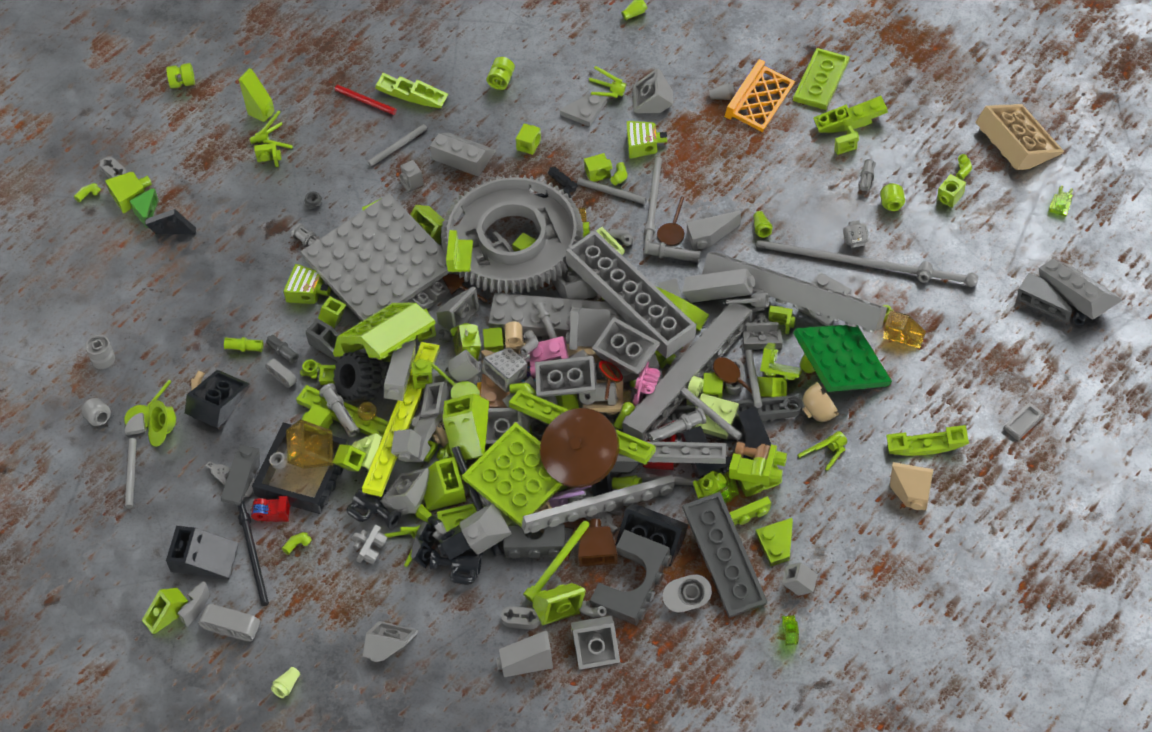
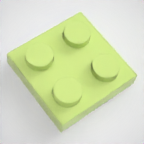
[692,394,739,439]

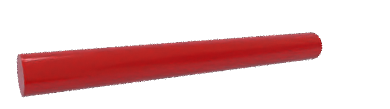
[334,84,397,115]

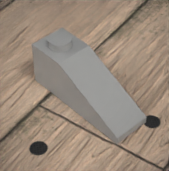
[687,210,741,250]

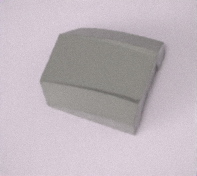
[485,408,530,450]
[380,468,429,515]

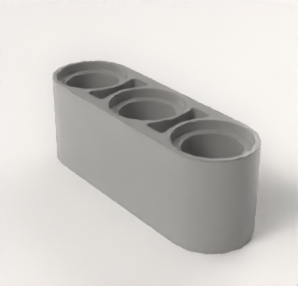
[198,604,261,642]

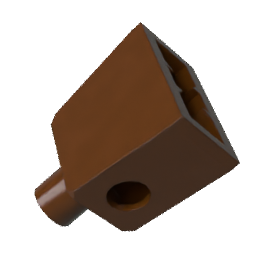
[578,519,618,567]

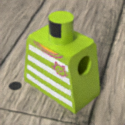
[627,121,667,159]
[283,264,331,304]

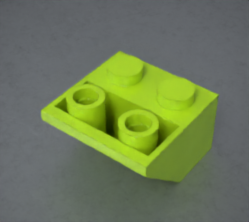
[424,457,466,511]

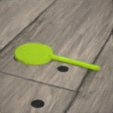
[431,362,480,399]
[124,380,171,429]

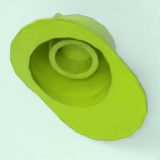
[148,400,176,447]

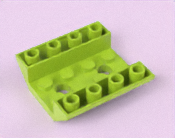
[333,303,436,360]

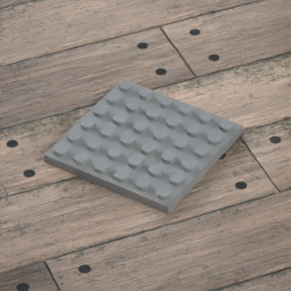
[300,193,450,321]

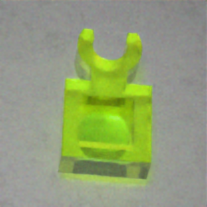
[1048,185,1073,217]

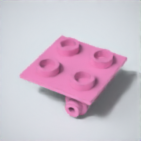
[633,362,660,406]

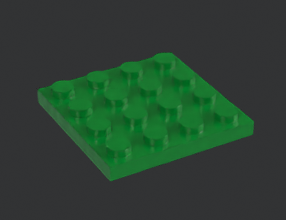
[793,325,892,392]

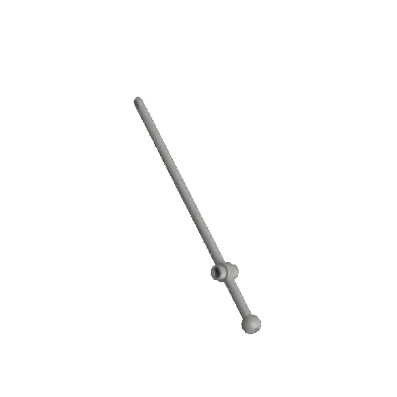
[756,240,978,287]

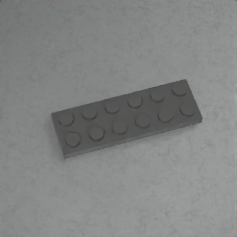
[682,492,768,618]

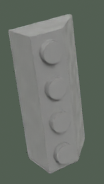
[1039,259,1122,320]

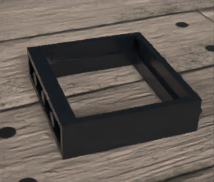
[252,422,349,514]

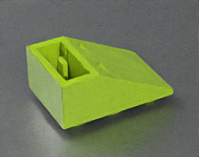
[443,393,489,463]

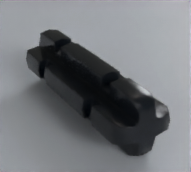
[548,167,578,192]

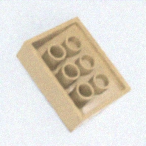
[976,104,1064,170]

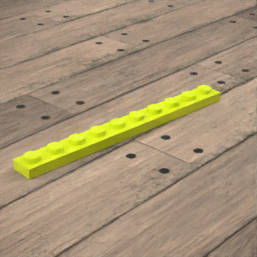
[362,342,440,497]

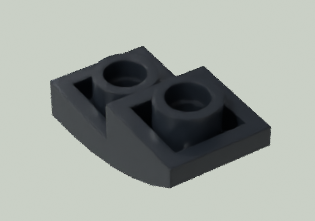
[411,521,436,568]

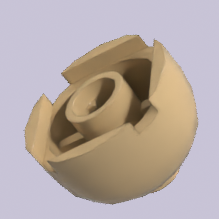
[802,382,839,422]

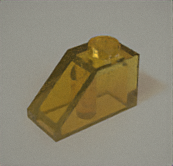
[883,310,926,348]

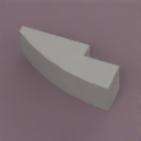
[421,371,455,418]

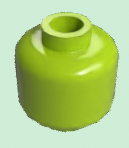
[880,183,905,211]

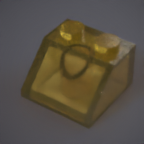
[286,419,334,469]

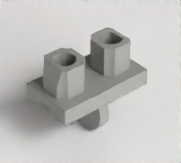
[351,524,388,564]

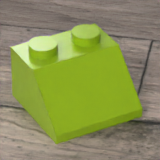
[410,205,444,245]
[532,583,586,625]

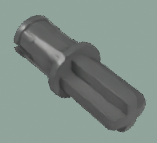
[266,335,299,364]

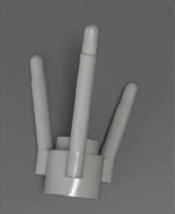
[726,289,769,313]

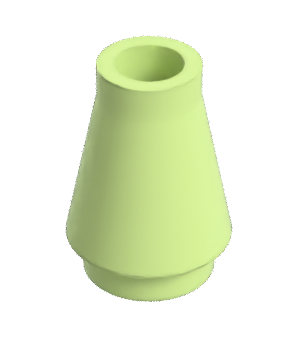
[271,667,300,698]

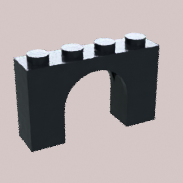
[680,406,771,479]

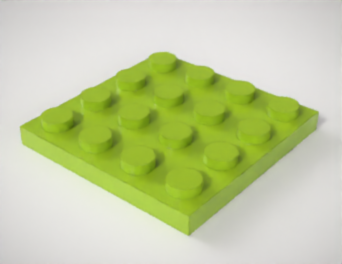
[462,422,563,528]

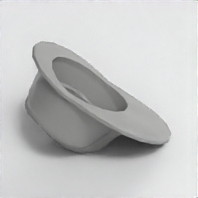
[663,574,712,612]

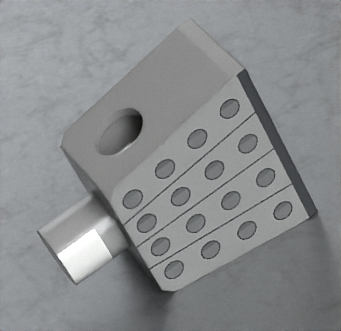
[482,348,531,393]

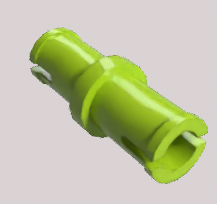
[224,337,264,352]

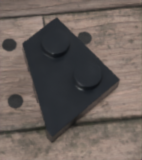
[145,209,196,234]

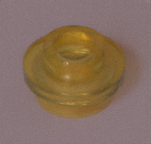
[358,402,377,421]

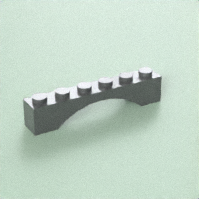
[305,318,390,389]

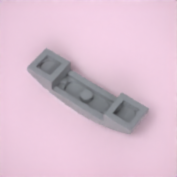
[407,412,443,462]

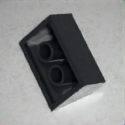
[615,503,689,566]

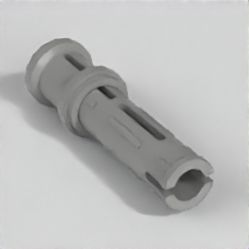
[291,223,319,247]
[643,239,701,263]
[319,383,360,437]
[647,407,706,442]

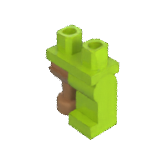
[729,442,787,486]

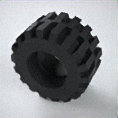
[333,352,382,401]

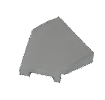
[743,313,782,350]

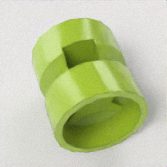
[486,57,515,90]
[166,63,195,89]

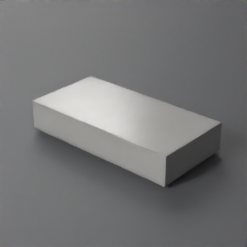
[1003,402,1045,441]

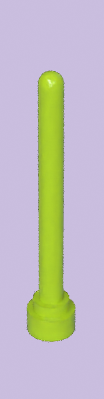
[523,521,589,602]

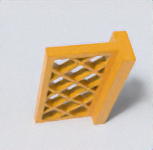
[725,59,795,132]

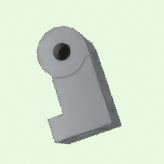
[579,382,618,405]

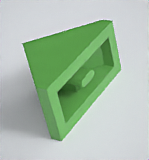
[130,188,159,228]

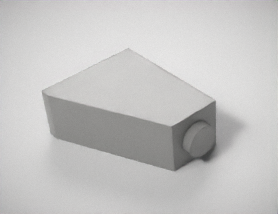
[496,631,553,677]

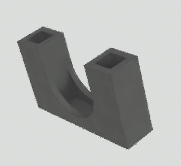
[590,530,672,626]

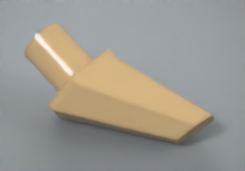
[191,371,205,391]

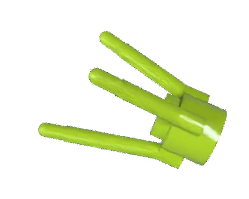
[589,66,627,98]
[797,431,847,471]

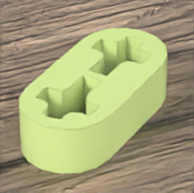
[686,376,704,405]

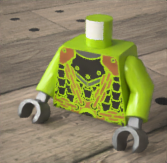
[439,323,481,380]

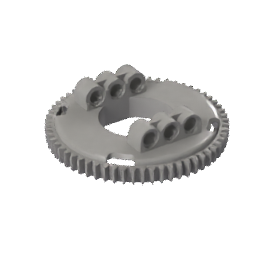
[441,175,583,294]

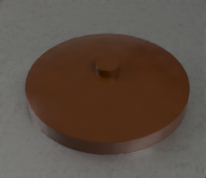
[540,408,619,488]

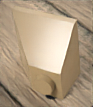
[890,462,933,510]

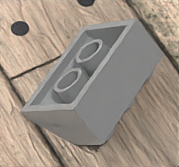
[430,132,496,177]
[535,356,597,397]

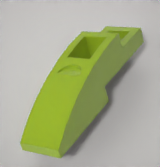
[813,96,888,133]

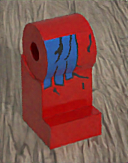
[251,496,291,522]

